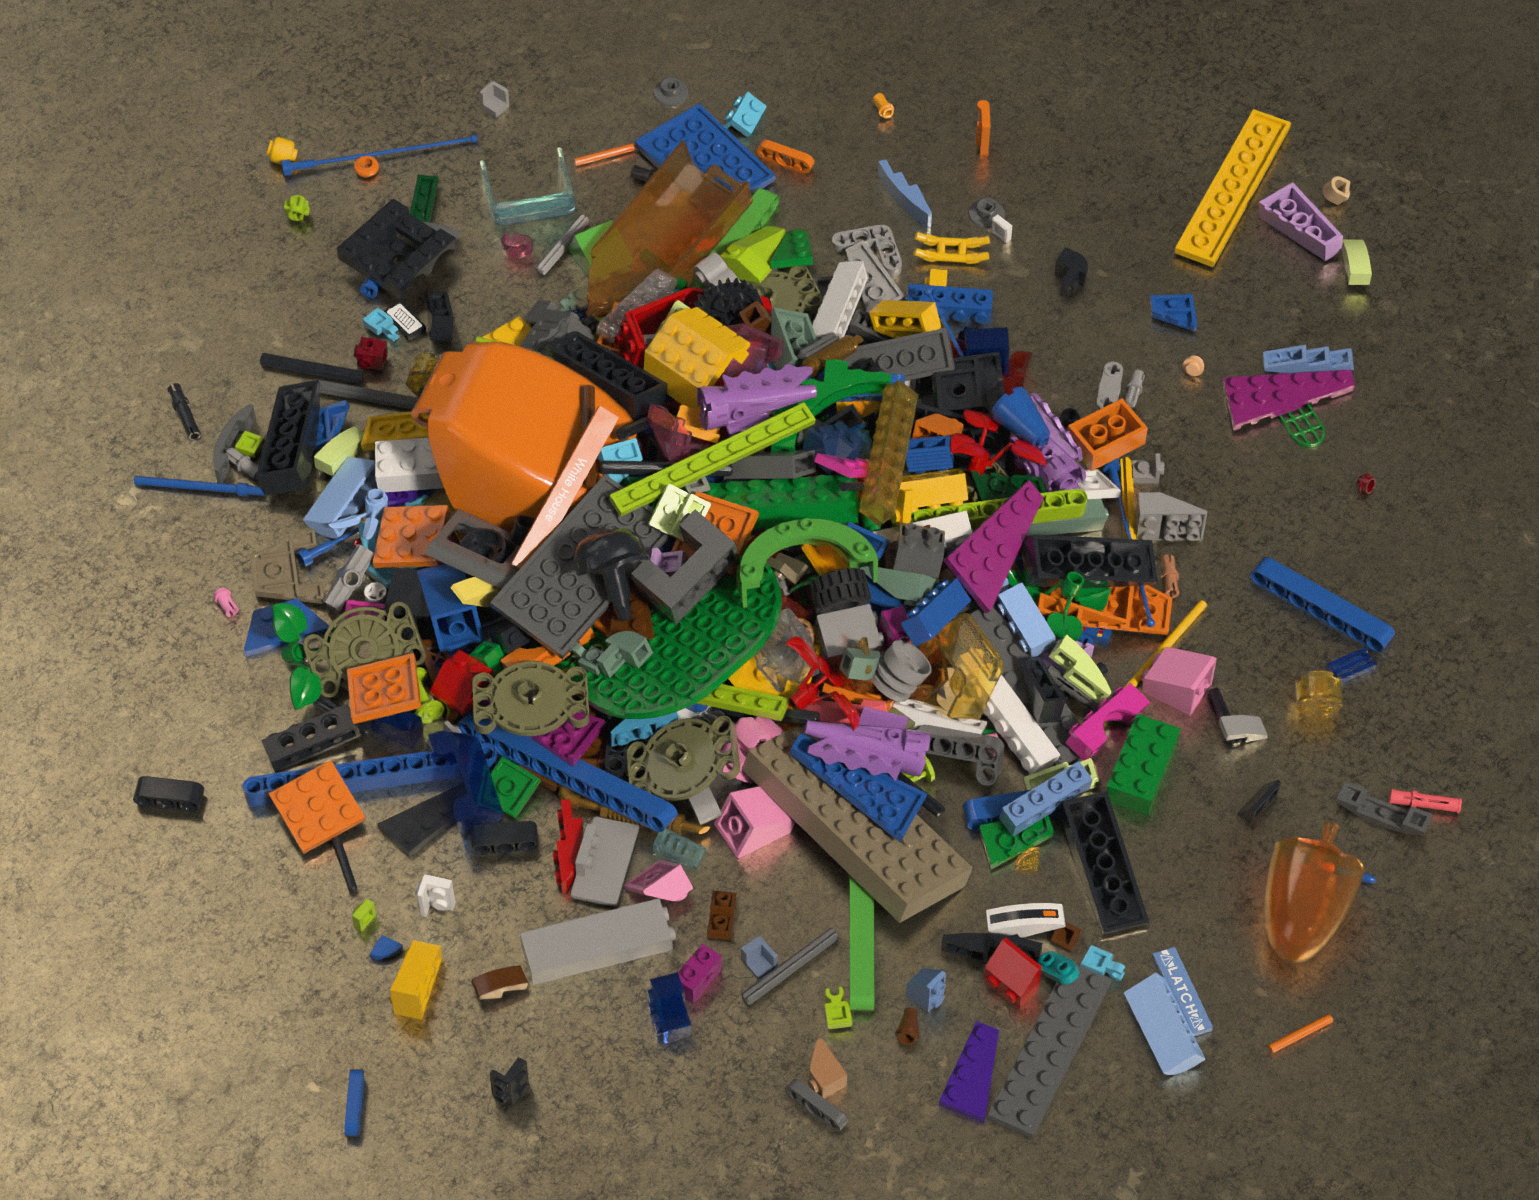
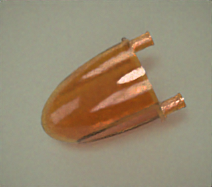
[1265,822,1365,964]

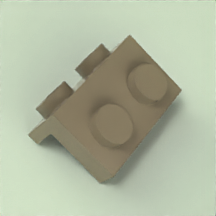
[767,553,808,585]

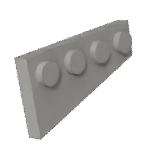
[845,240,906,314]

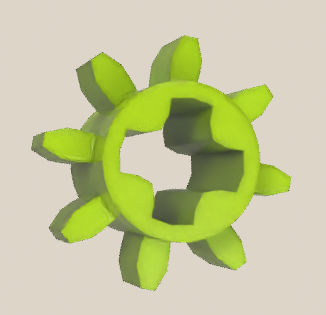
[284,195,310,221]

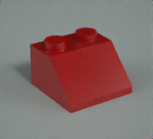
[430,650,494,715]
[983,937,1042,1009]

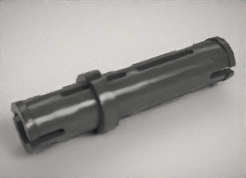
[1047,664,1102,713]

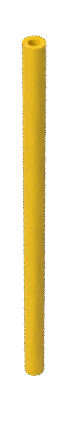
[1103,600,1207,724]

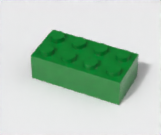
[1106,714,1181,816]

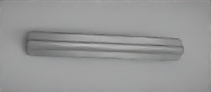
[536,214,589,275]

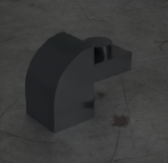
[1054,247,1088,298]

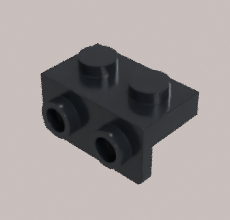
[490,1057,530,1107]

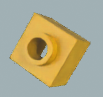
[925,269,948,286]

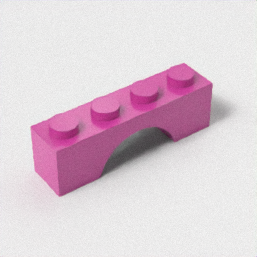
[1065,683,1150,761]

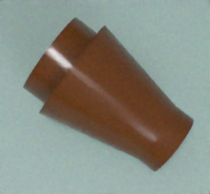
[895,1008,919,1045]

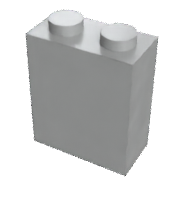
[815,604,884,665]

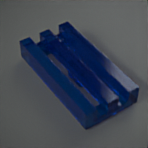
[1326,647,1377,685]

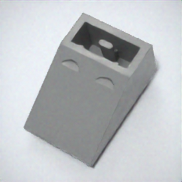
[1135,492,1207,541]

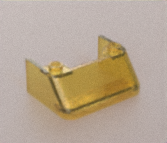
[917,613,1003,720]

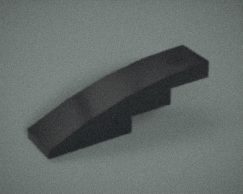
[941,933,1043,964]

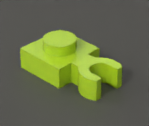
[824,986,852,1029]

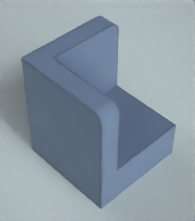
[741,935,778,979]

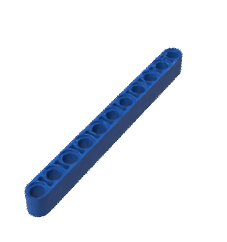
[457,709,678,832]
[243,743,498,807]

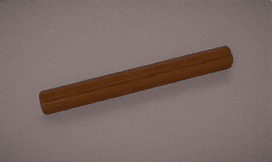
[581,385,597,490]

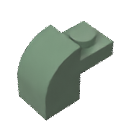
[596,631,653,678]
[839,640,880,680]

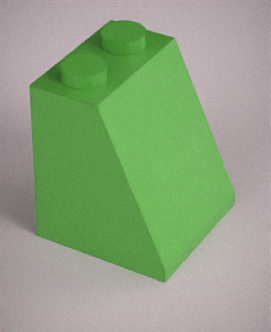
[568,220,634,286]

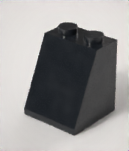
[384,567,432,640]

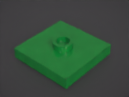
[477,756,541,819]

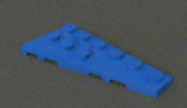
[790,733,927,843]

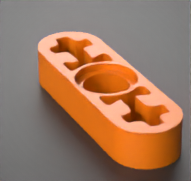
[756,140,815,173]

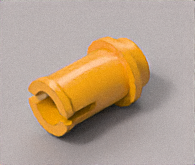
[872,93,894,118]

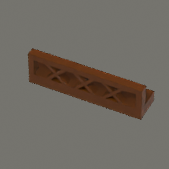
[413,637,473,724]

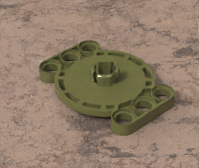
[741,266,823,313]
[303,602,426,698]
[473,661,589,736]
[627,716,740,801]

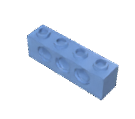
[999,761,1093,837]

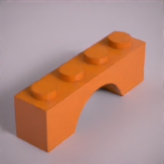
[500,628,595,675]

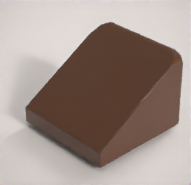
[1050,921,1084,951]

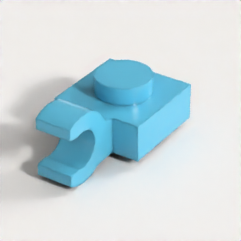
[362,308,399,342]
[1081,945,1125,981]

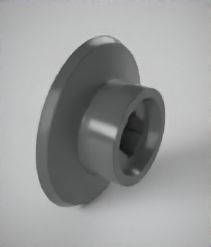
[653,77,689,106]
[968,198,1005,228]

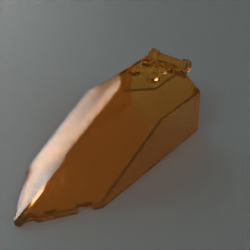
[586,141,753,317]

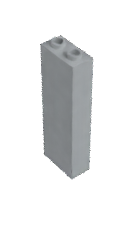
[520,898,676,985]

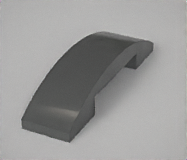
[213,404,256,483]
[1336,781,1433,835]

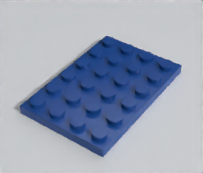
[634,103,775,219]

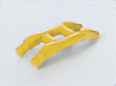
[913,232,990,264]

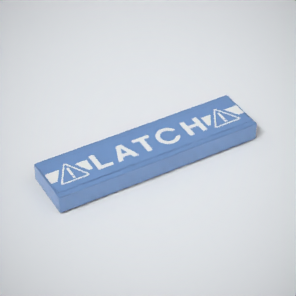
[1152,947,1213,1037]

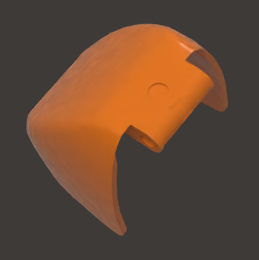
[411,342,637,532]

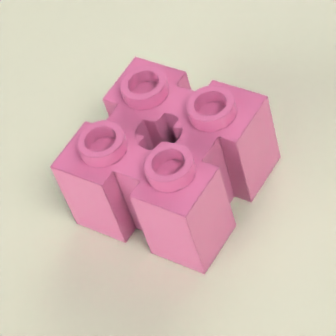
[721,717,784,772]

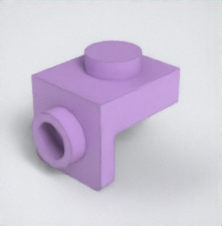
[649,548,687,577]

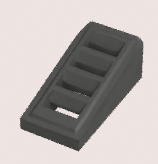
[850,309,893,342]

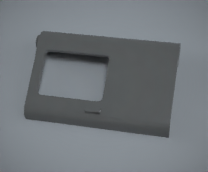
[425,509,520,589]

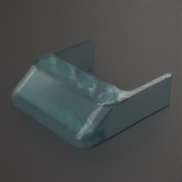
[480,147,576,226]

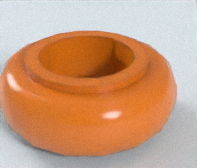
[354,156,379,178]

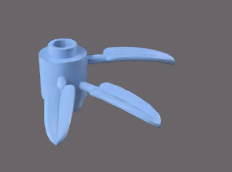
[328,489,388,540]

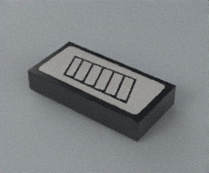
[384,301,426,341]

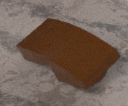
[707,890,737,940]
[471,965,528,1000]

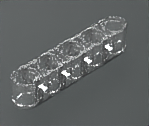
[596,268,677,344]

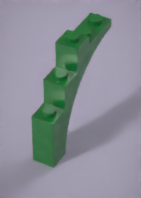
[771,359,892,451]

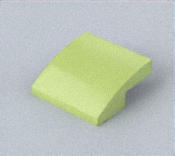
[647,484,711,542]

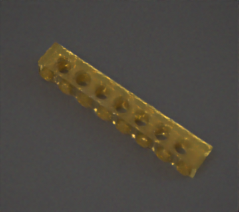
[859,380,918,526]

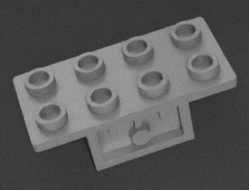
[571,817,639,907]

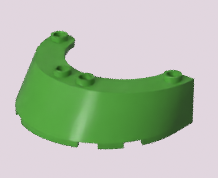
[736,518,878,608]

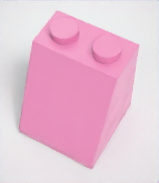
[1141,647,1217,716]
[714,786,796,858]

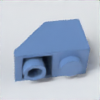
[906,968,946,1012]

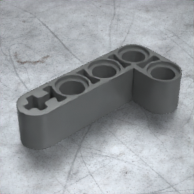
[917,725,1004,786]

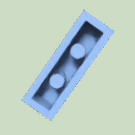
[997,583,1056,657]

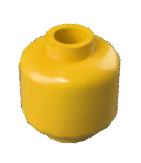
[266,137,298,165]

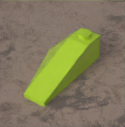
[720,225,786,283]

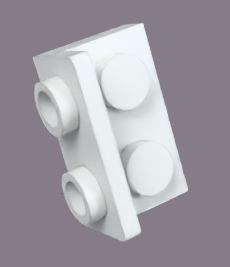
[415,874,456,917]

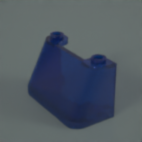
[429,731,502,834]

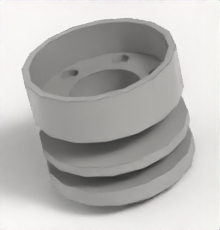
[871,640,931,702]

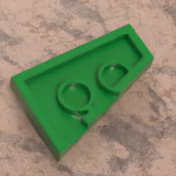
[771,229,813,269]
[979,815,1054,869]

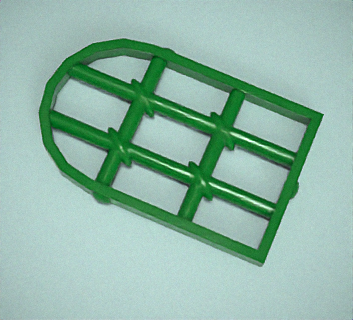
[1278,403,1325,447]

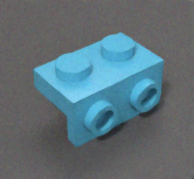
[724,92,767,137]

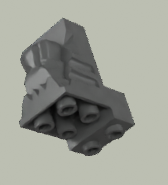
[520,300,597,357]

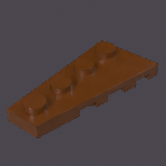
[609,580,655,640]

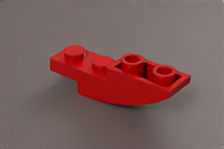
[552,799,583,893]

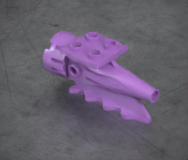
[696,364,817,437]
[1011,393,1086,492]
[804,706,930,780]

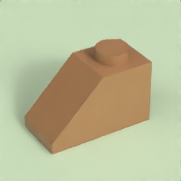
[808,1038,847,1099]

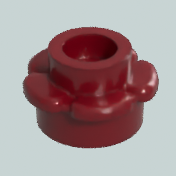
[1356,473,1376,494]

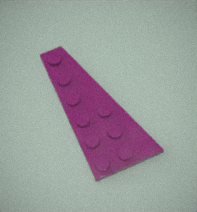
[1223,369,1355,431]
[943,480,1043,613]
[479,683,605,767]

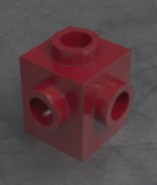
[354,337,388,371]

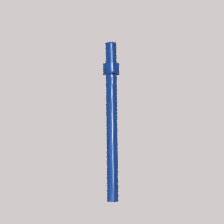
[134,476,265,496]

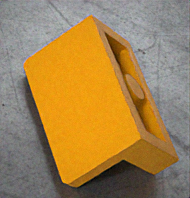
[673,405,720,443]
[801,544,849,576]

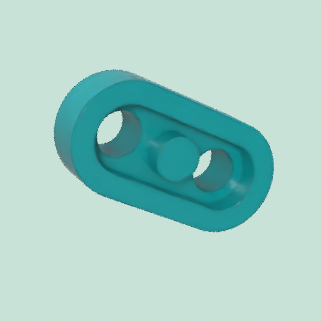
[1037,951,1079,985]

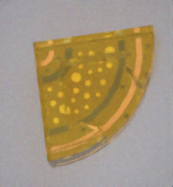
[1014,847,1040,871]

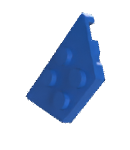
[244,599,329,657]

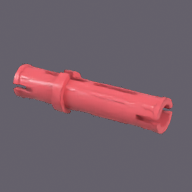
[1389,789,1462,813]

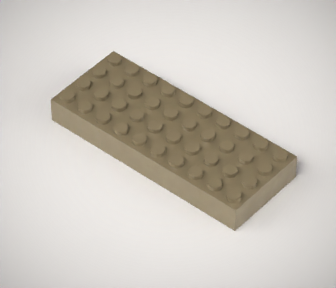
[742,724,973,923]

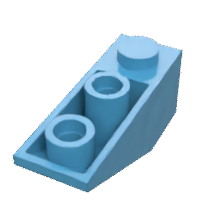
[611,712,678,746]

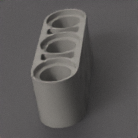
[688,786,722,825]

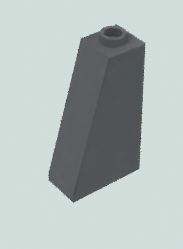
[724,450,816,479]

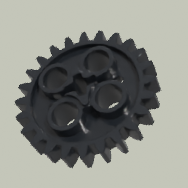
[692,278,762,328]

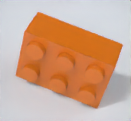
[1067,398,1148,471]

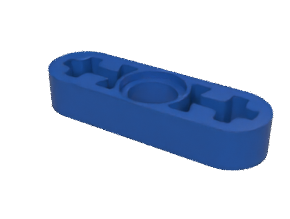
[344,1069,364,1136]

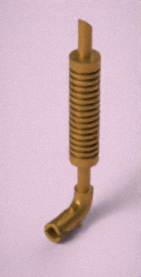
[802,335,864,377]
[557,784,710,835]

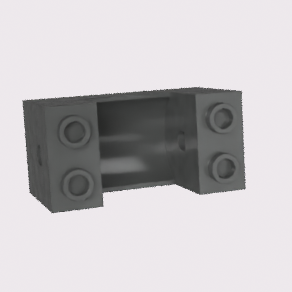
[631,509,739,624]

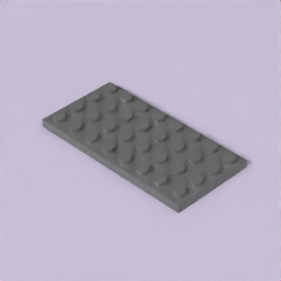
[490,474,671,660]

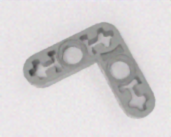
[832,225,902,277]

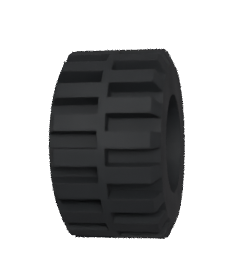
[809,568,872,615]

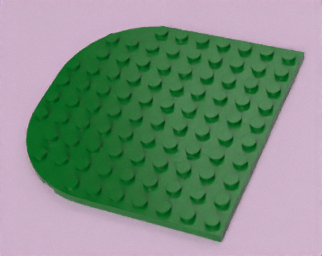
[528,547,782,719]

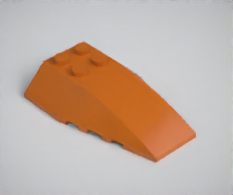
[1035,585,1172,635]

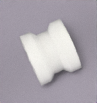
[364,582,387,604]

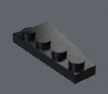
[378,782,480,857]

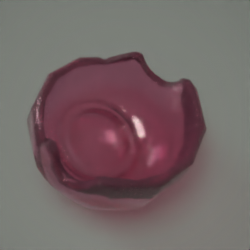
[500,232,534,260]

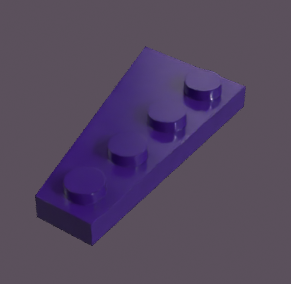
[939,1021,999,1123]

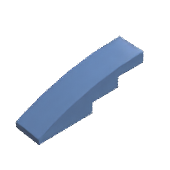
[878,159,932,228]
[1263,345,1354,373]

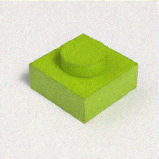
[235,431,265,458]
[352,899,376,932]

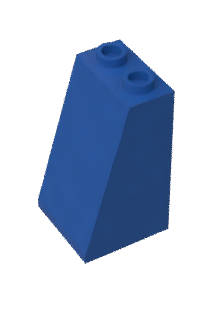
[417,563,484,653]

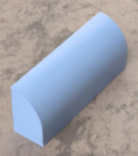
[303,457,377,539]
[1124,973,1206,1075]

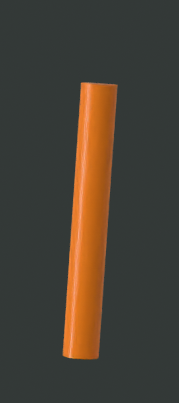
[574,143,635,166]
[1267,1014,1333,1054]

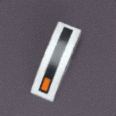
[986,903,1066,938]

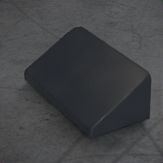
[1237,780,1281,824]

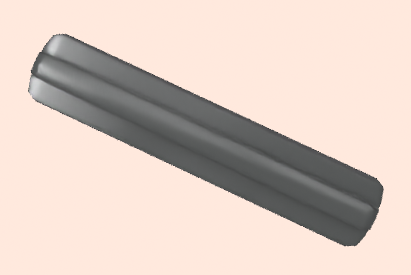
[798,332,839,362]

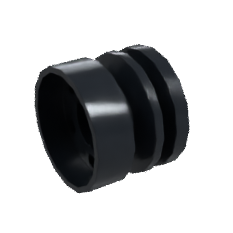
[459,528,509,579]

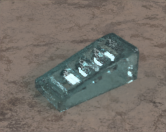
[653,829,706,869]

